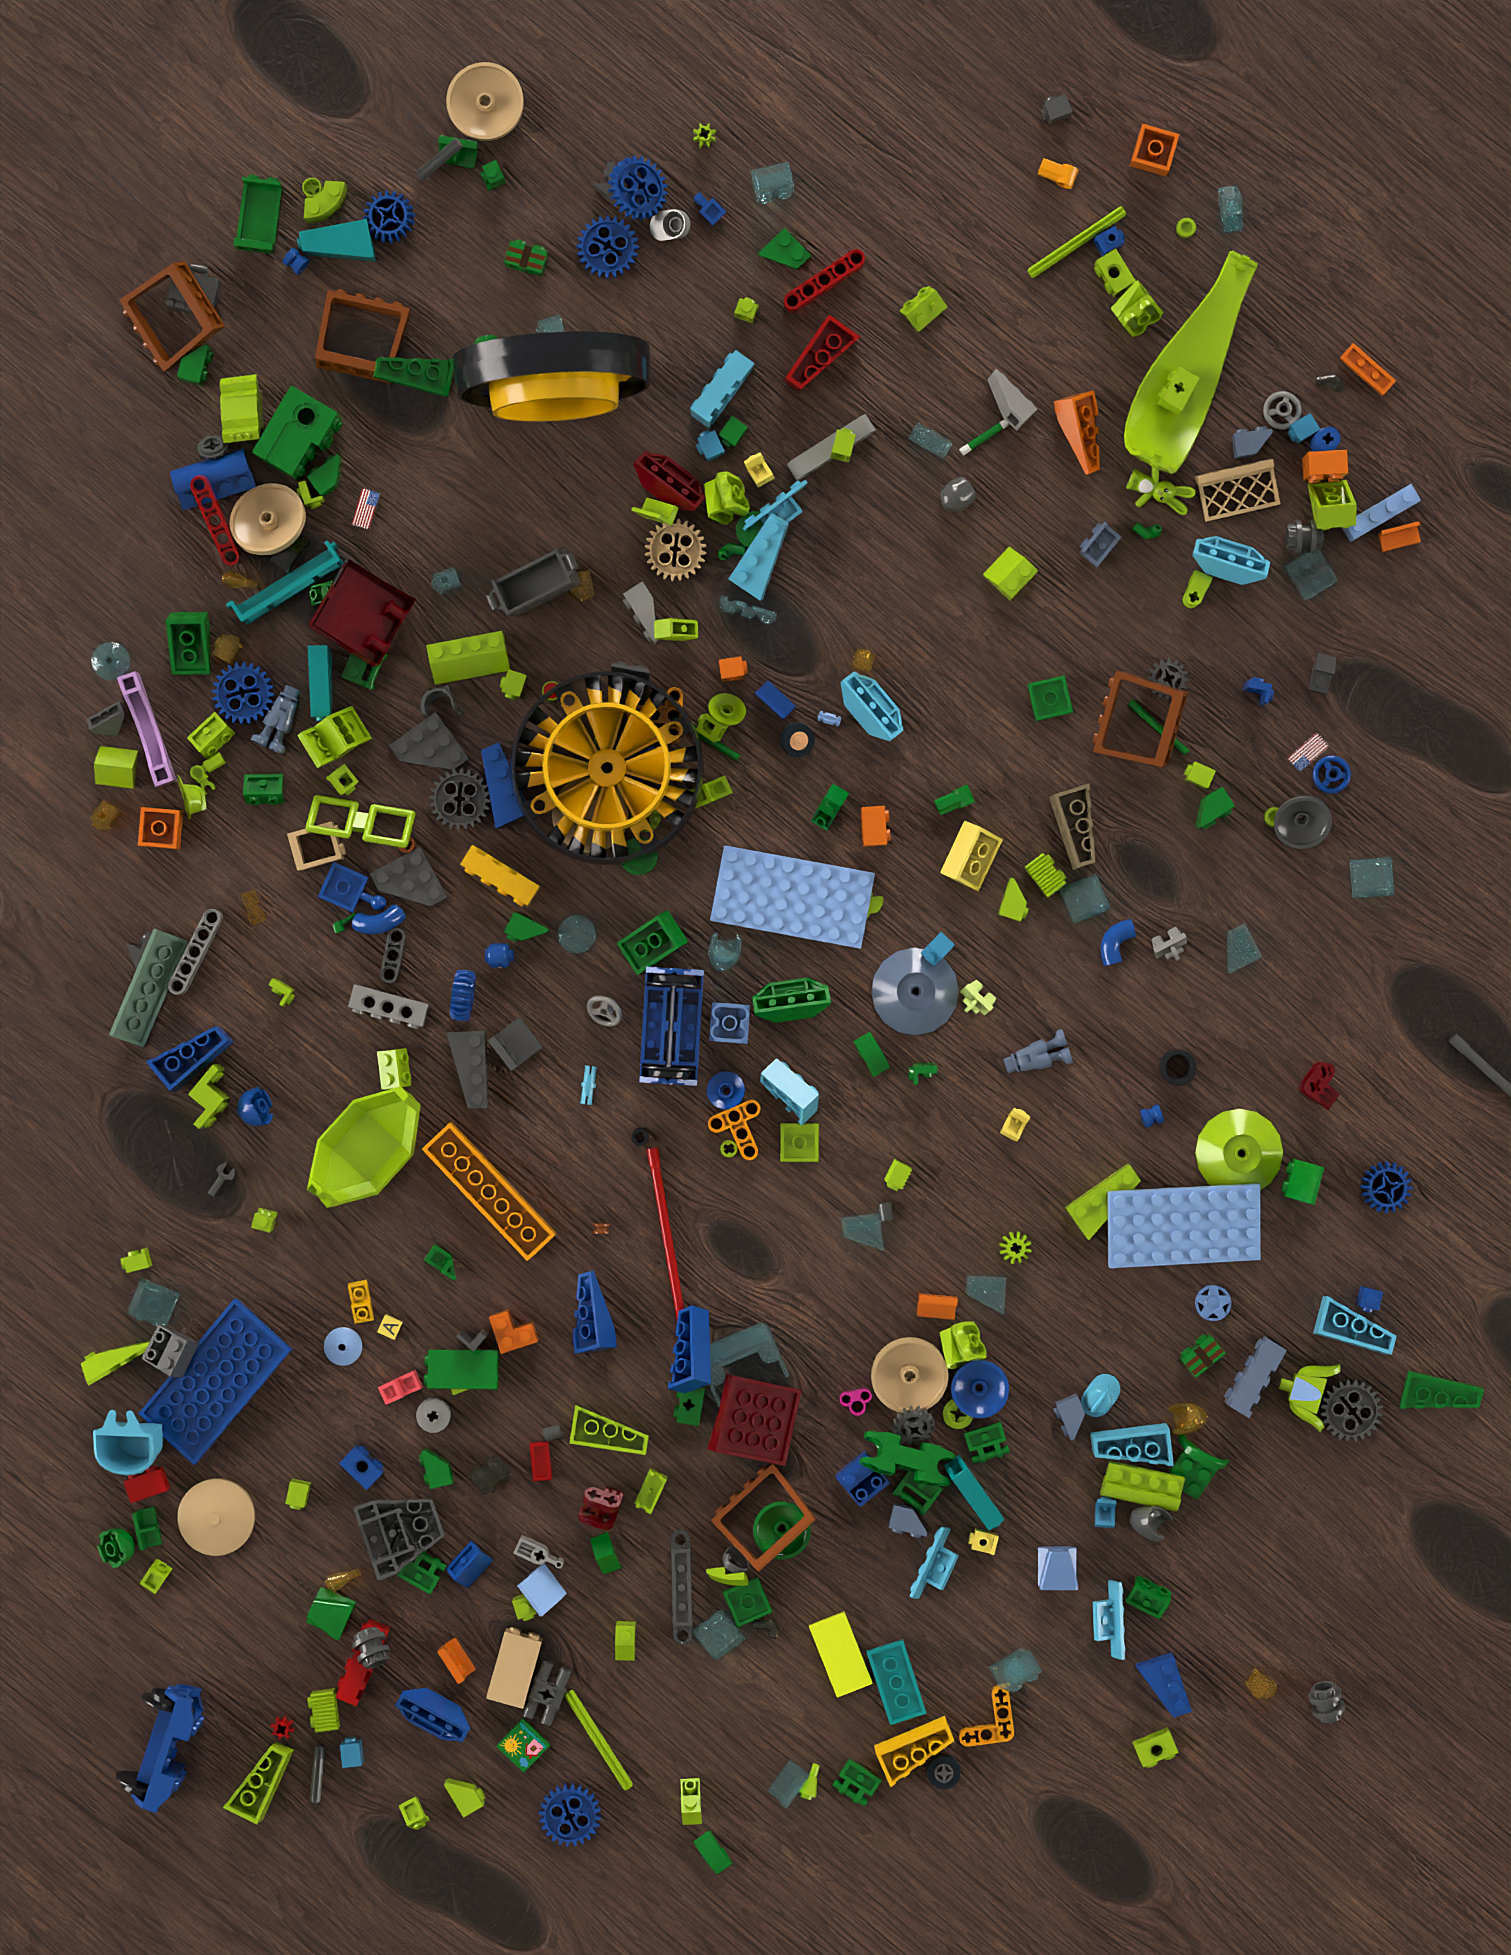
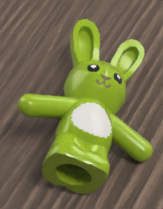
[1126,467,1196,515]

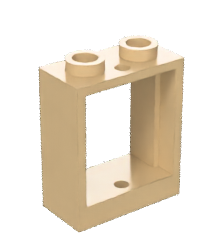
[287,821,346,871]

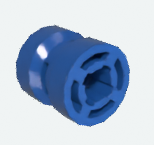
[282,248,310,275]
[1140,1104,1164,1128]

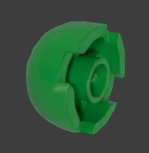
[97,1528,135,1568]

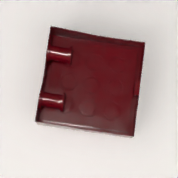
[308,559,416,667]
[707,1374,802,1466]

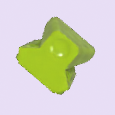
[1111,280,1163,337]
[704,471,750,525]
[939,1321,987,1369]

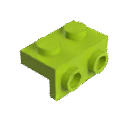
[900,286,947,332]
[377,1048,411,1090]

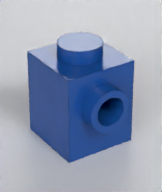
[1093,226,1125,257]
[1356,1286,1383,1313]

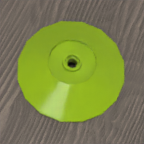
[1195,1109,1283,1190]

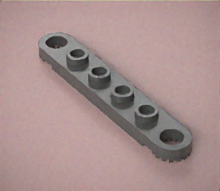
[671,1529,693,1645]

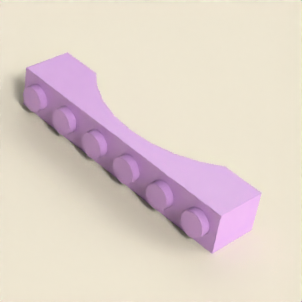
[117,671,177,788]

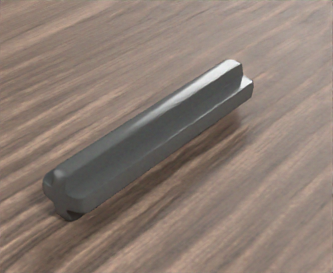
[416,139,463,180]
[309,1745,325,1803]

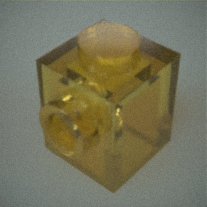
[570,570,595,601]
[212,633,243,665]
[89,800,122,831]
[1245,1668,1277,1700]

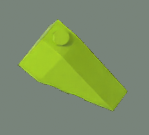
[81,1341,150,1386]

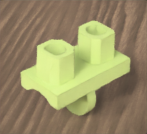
[960,980,996,1016]

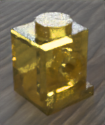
[852,649,876,673]

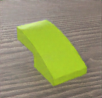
[689,776,732,809]
[706,1567,748,1586]

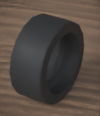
[1159,1049,1197,1086]

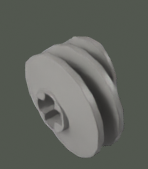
[416,1397,451,1433]

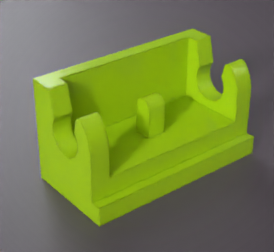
[634,1468,668,1514]

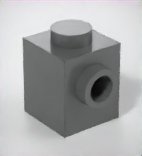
[1041,94,1072,125]

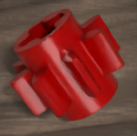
[270,1715,295,1740]

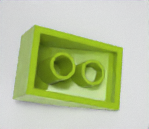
[1308,480,1357,530]

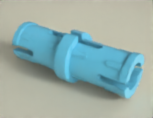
[580,1065,597,1105]

